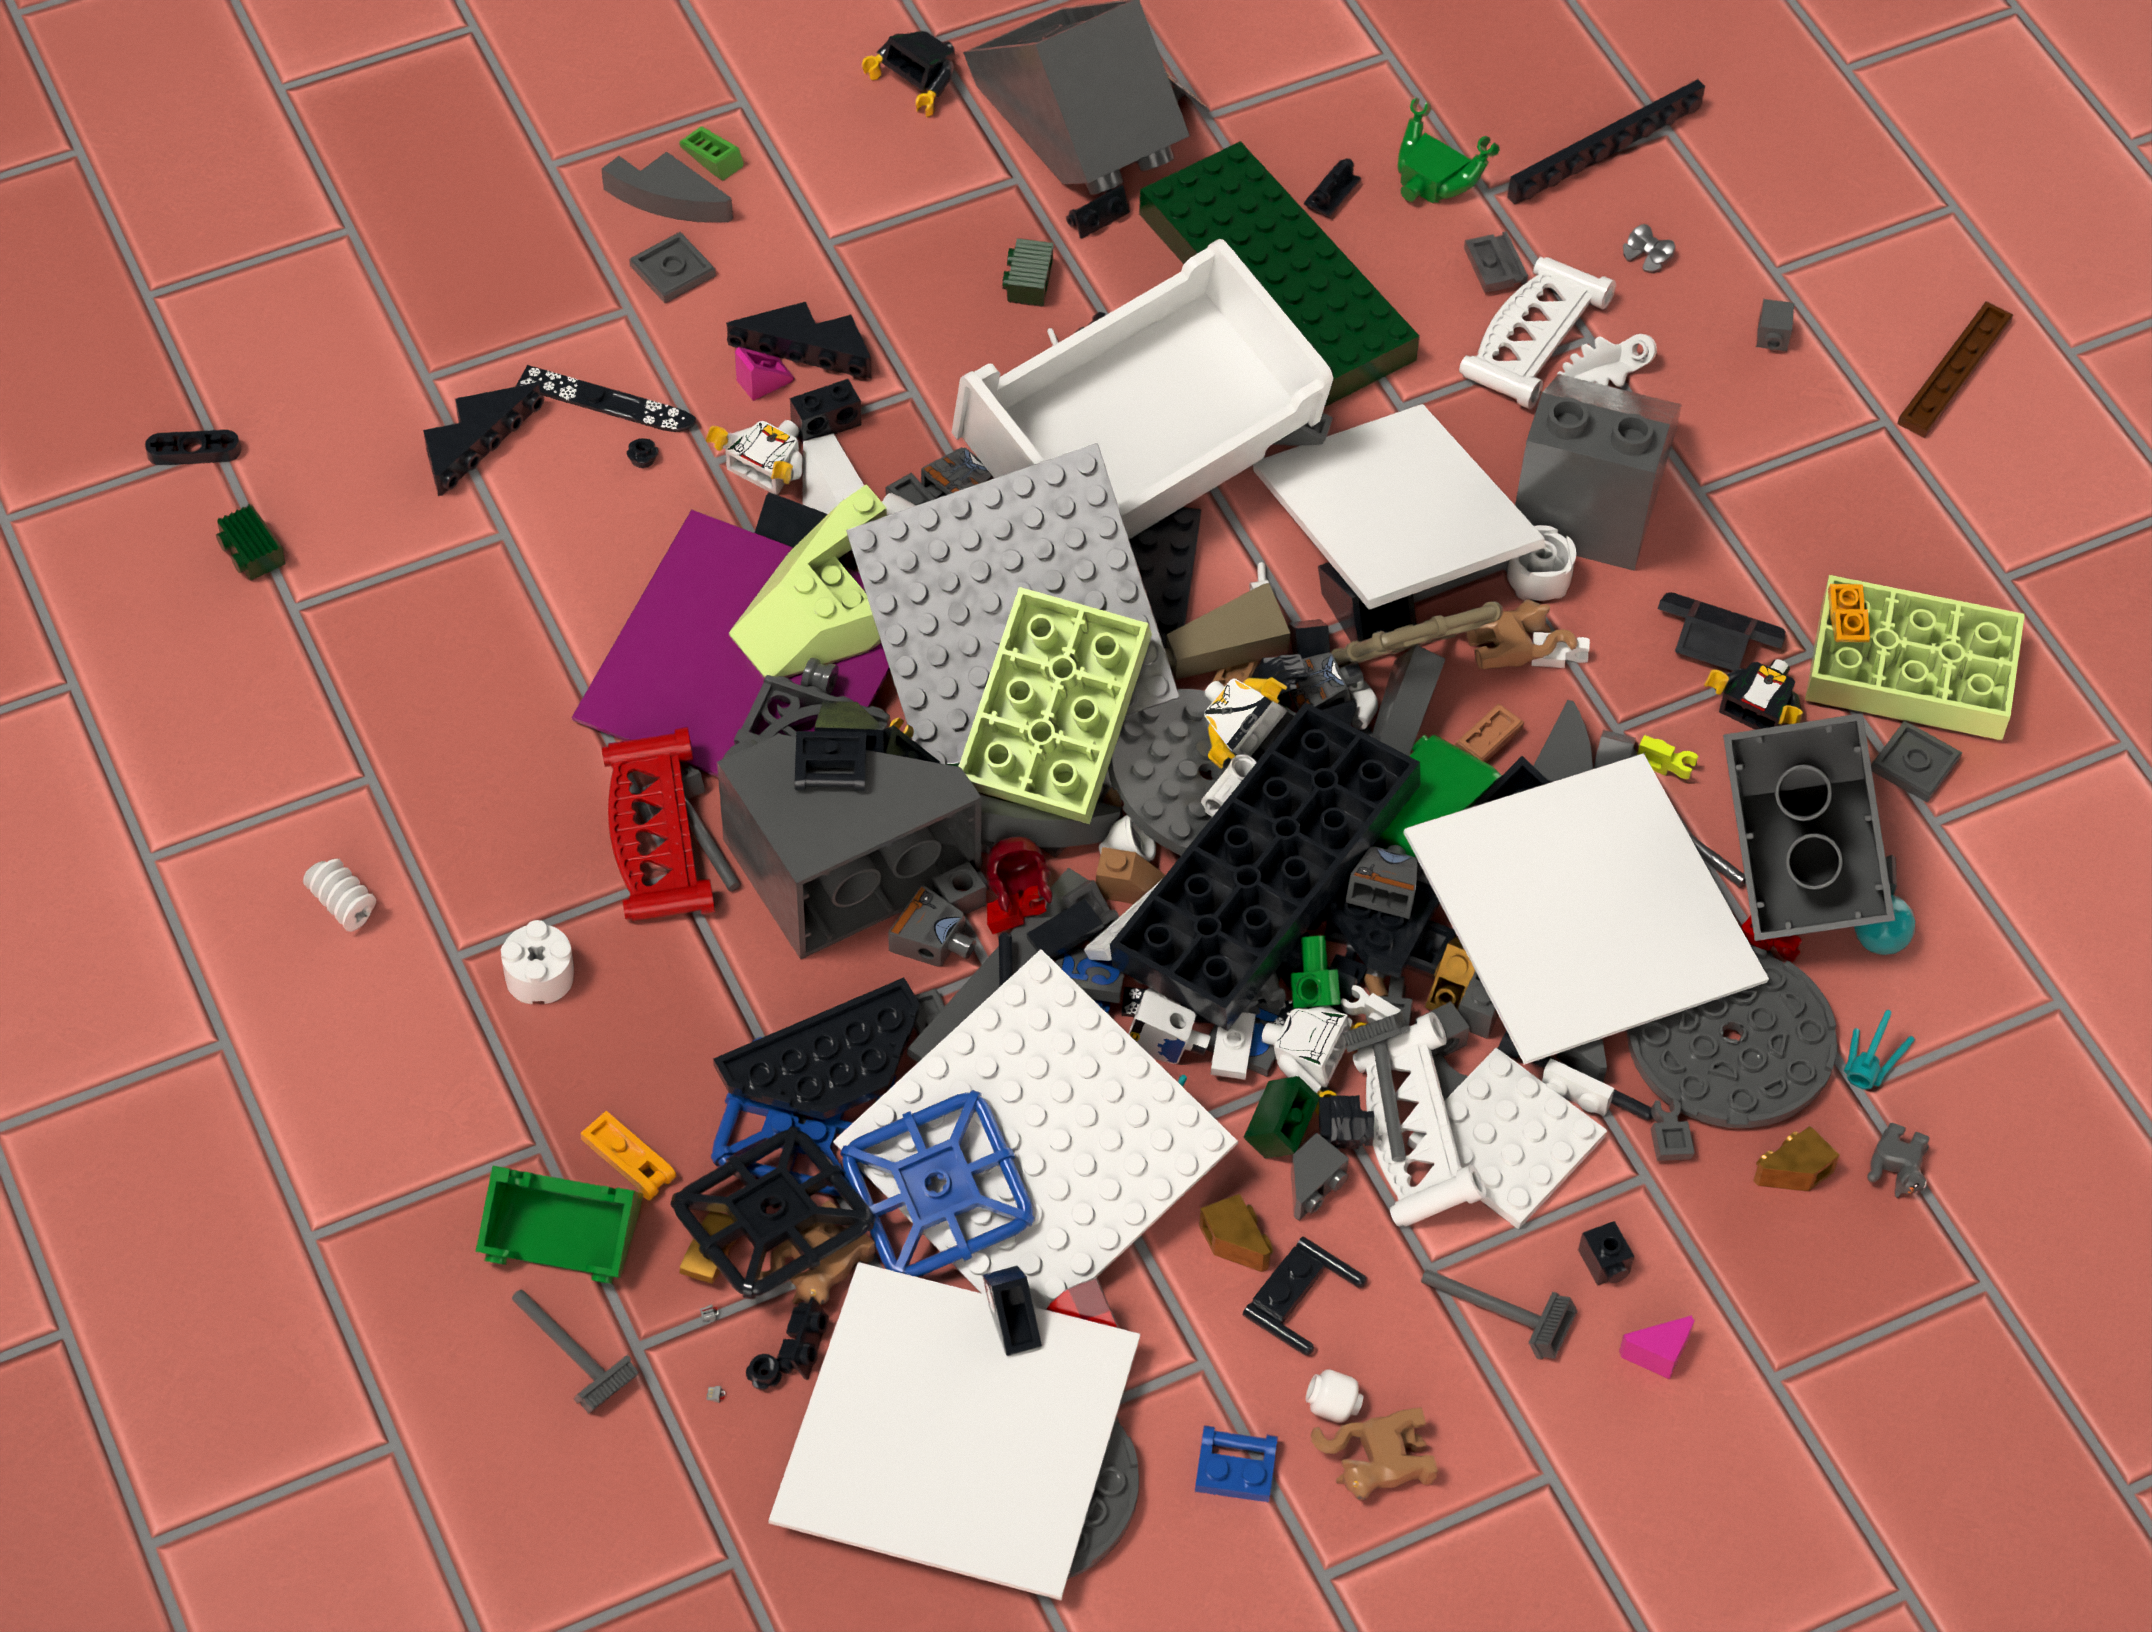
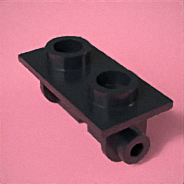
[1304,158,1361,217]
[1066,185,1130,239]
[777,1297,829,1380]

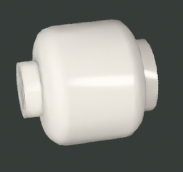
[1306,1369,1363,1423]

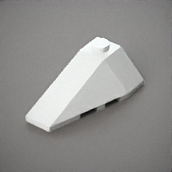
[803,433,864,514]

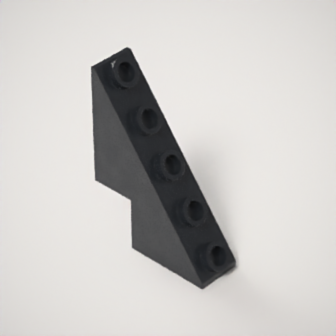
[726,301,871,379]
[423,382,544,496]

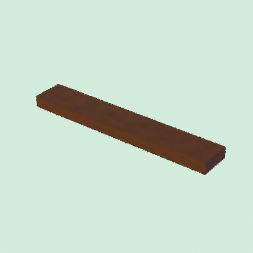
[1897,301,2013,438]

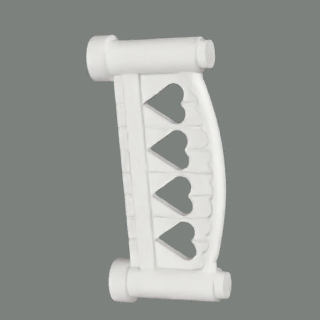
[1459,257,1616,409]
[1353,1012,1486,1226]

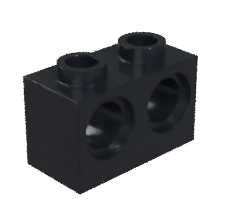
[790,379,862,444]

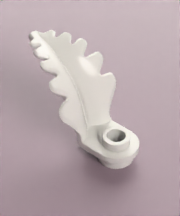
[1557,334,1657,387]

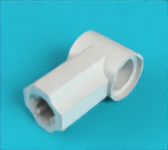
[1201,754,1257,817]

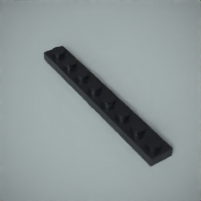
[1507,79,1705,205]

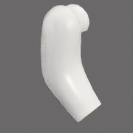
[1347,680,1378,730]

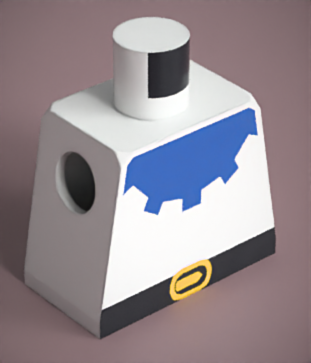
[1128,990,1210,1064]

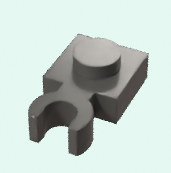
[1650,1099,1695,1161]

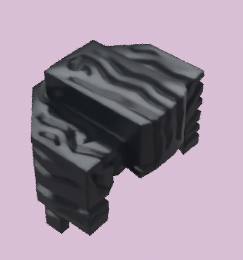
[1252,654,1308,708]
[1318,1095,1374,1149]

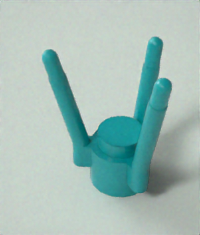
[1844,1010,1915,1089]

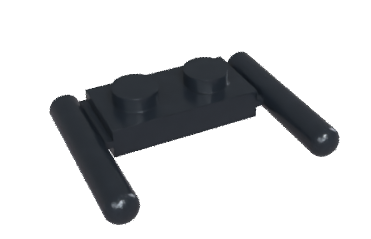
[1242,1236,1367,1356]

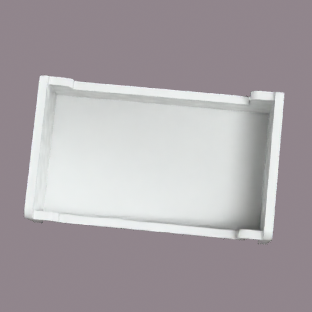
[951,239,1333,539]

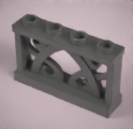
[734,675,891,745]

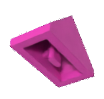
[735,347,794,401]
[1619,1315,1694,1379]

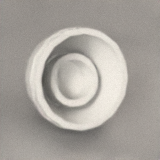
[1099,815,1156,862]

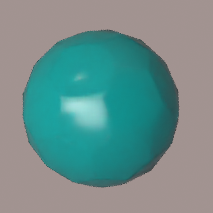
[1854,895,1916,955]

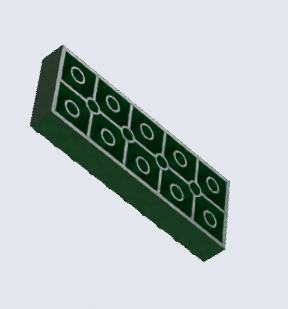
[1139,141,1420,407]

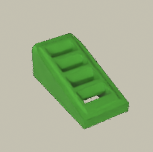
[679,126,744,180]

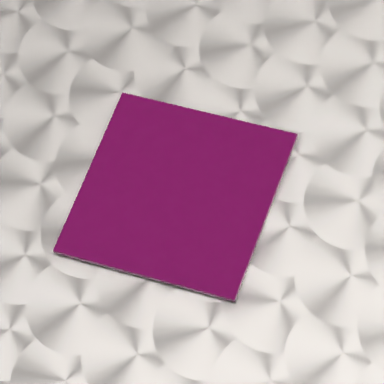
[572,509,890,777]

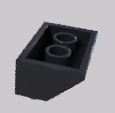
[755,492,857,571]

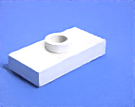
[1210,1012,1256,1080]

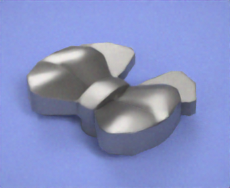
[1623,224,1675,273]

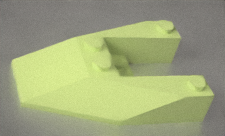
[729,484,887,678]

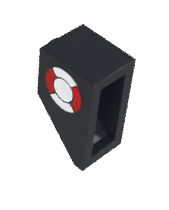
[982,1265,1042,1356]

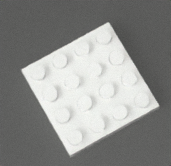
[1407,1047,1607,1230]

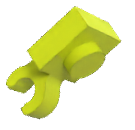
[1637,735,1698,779]

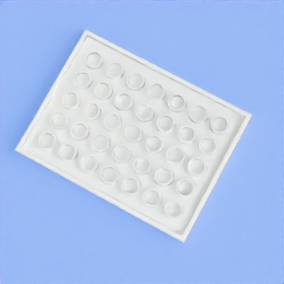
[1253,404,1545,609]

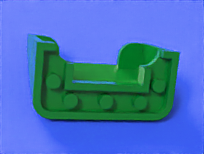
[1373,735,1502,859]
[475,1165,643,1284]

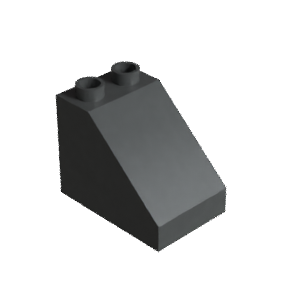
[963,0,1190,195]
[1515,374,1682,571]
[1723,713,1895,941]
[717,734,982,960]

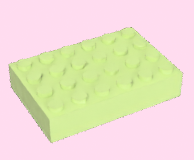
[1805,575,2025,740]
[959,587,1152,824]

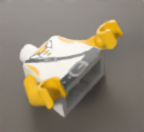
[1204,677,1287,769]

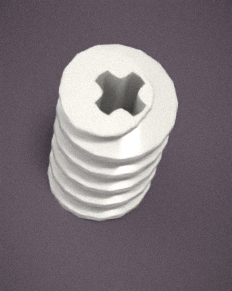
[303,859,376,932]

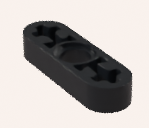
[145,430,241,465]

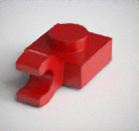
[987,886,1047,935]
[1740,915,1802,962]

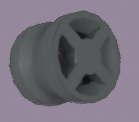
[801,658,839,695]

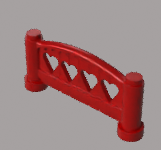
[602,727,716,921]

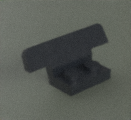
[1658,592,1786,671]

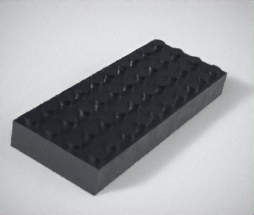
[1110,702,1420,1031]

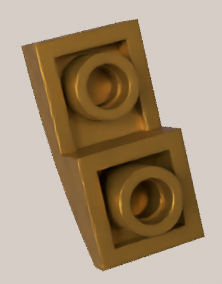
[679,1211,737,1284]

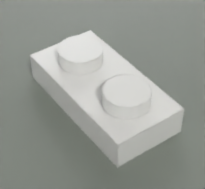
[1542,1058,1614,1117]

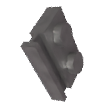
[1464,231,1528,293]

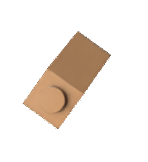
[1096,847,1165,904]

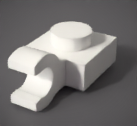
[1532,632,1590,668]
[1341,985,1401,1024]

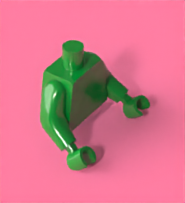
[1397,98,1500,203]

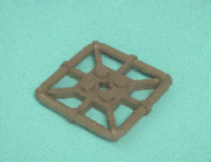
[1331,601,1503,668]

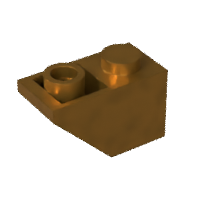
[1425,937,1475,1010]
[1753,1126,1840,1192]
[1199,1194,1273,1272]

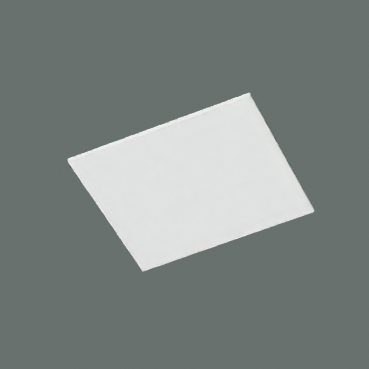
[1403,753,1769,1065]
[833,949,1238,1310]
[769,1262,1140,1600]

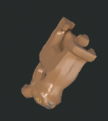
[1466,599,1578,670]
[759,1200,876,1305]
[1311,1407,1438,1500]

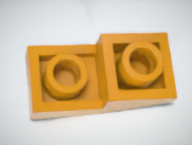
[1828,584,1870,642]

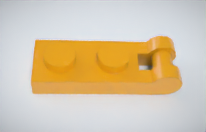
[580,1111,677,1200]

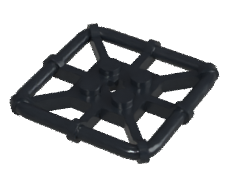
[670,1126,876,1300]

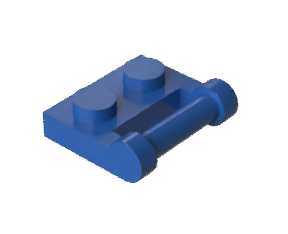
[1195,1425,1278,1503]

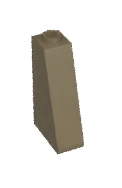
[1164,583,1290,680]

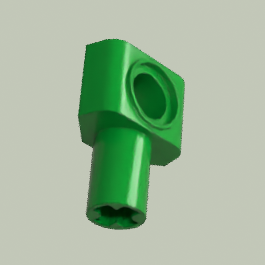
[1291,936,1341,1009]

